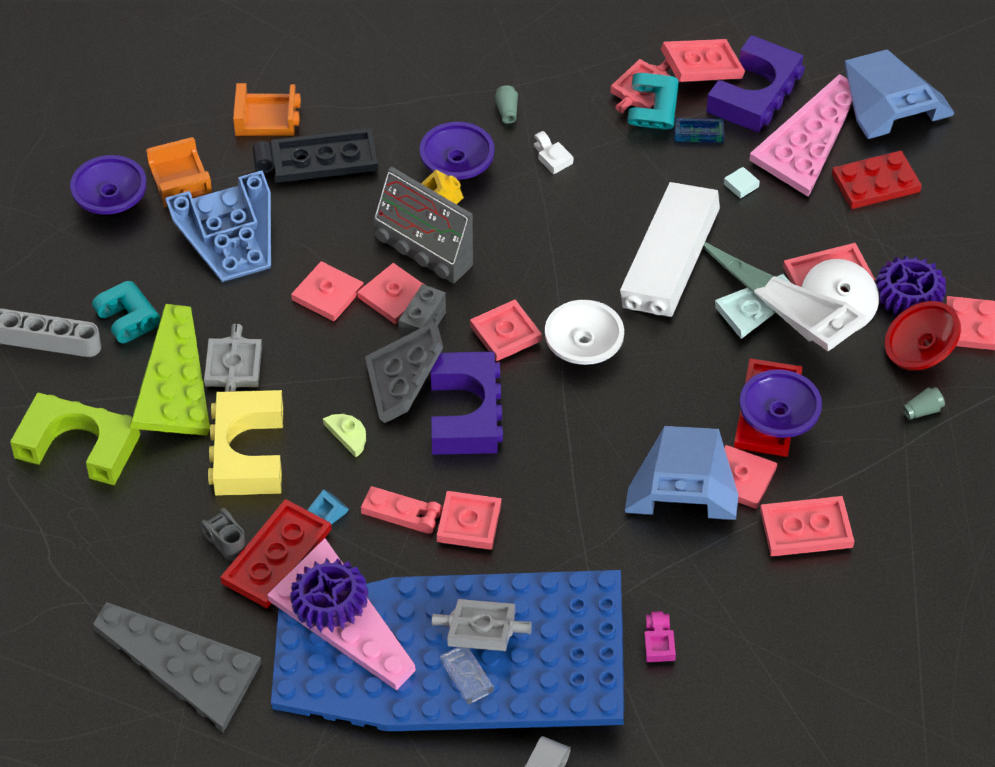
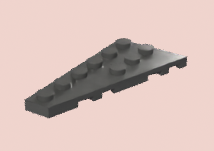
[93,602,261,733]

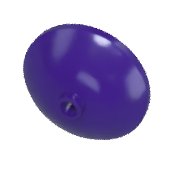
[420,122,494,180]
[70,155,147,214]
[740,370,822,438]

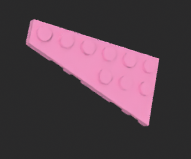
[749,74,853,197]
[267,539,416,690]

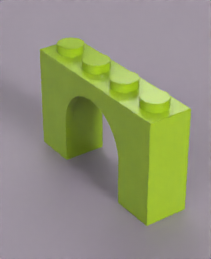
[10,393,140,485]

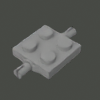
[204,324,262,392]
[432,599,532,651]

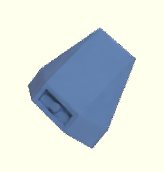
[844,50,954,139]
[165,171,271,282]
[625,426,738,520]

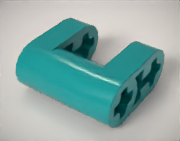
[627,73,679,130]
[92,281,161,343]

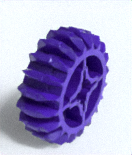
[875,255,946,315]
[290,558,369,633]

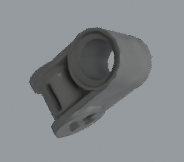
[199,508,247,561]

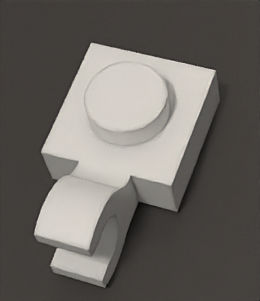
[534,131,574,175]

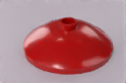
[885,301,961,370]

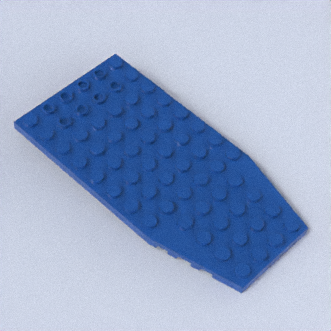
[271,570,624,731]

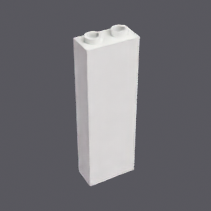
[620,182,720,317]

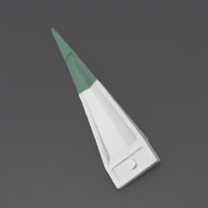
[703,242,866,351]

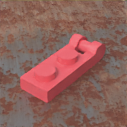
[361,486,443,534]

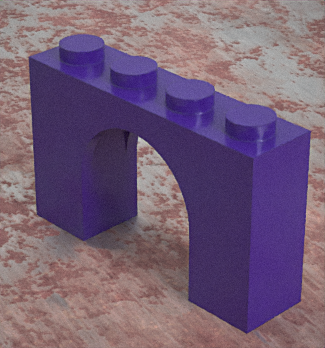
[706,35,805,133]
[431,352,503,455]

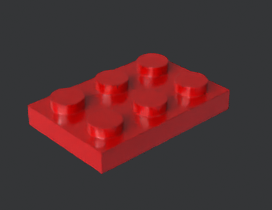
[832,151,922,209]

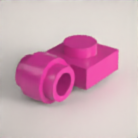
[644,611,676,662]

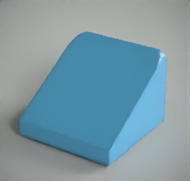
[307,489,349,524]

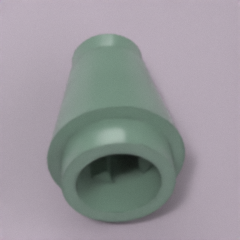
[494,86,518,123]
[902,387,945,420]

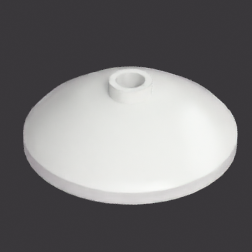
[802,259,879,331]
[545,300,624,365]

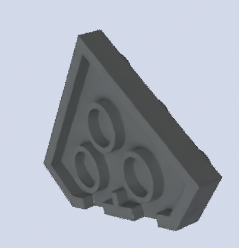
[365,322,443,423]

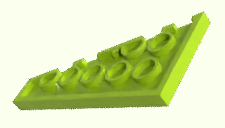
[129,304,210,436]

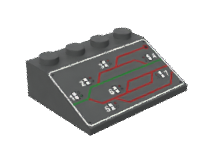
[374,167,473,283]

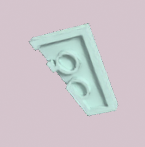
[715,274,791,339]

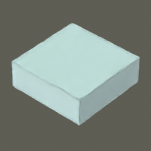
[724,167,760,198]

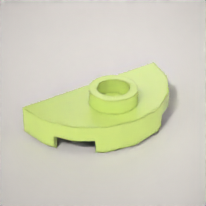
[323,414,366,457]

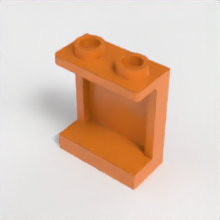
[233,83,301,136]
[146,137,212,208]

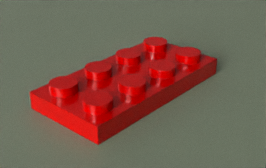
[734,358,802,457]
[220,499,332,609]

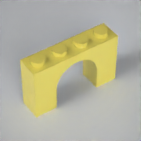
[208,390,283,495]

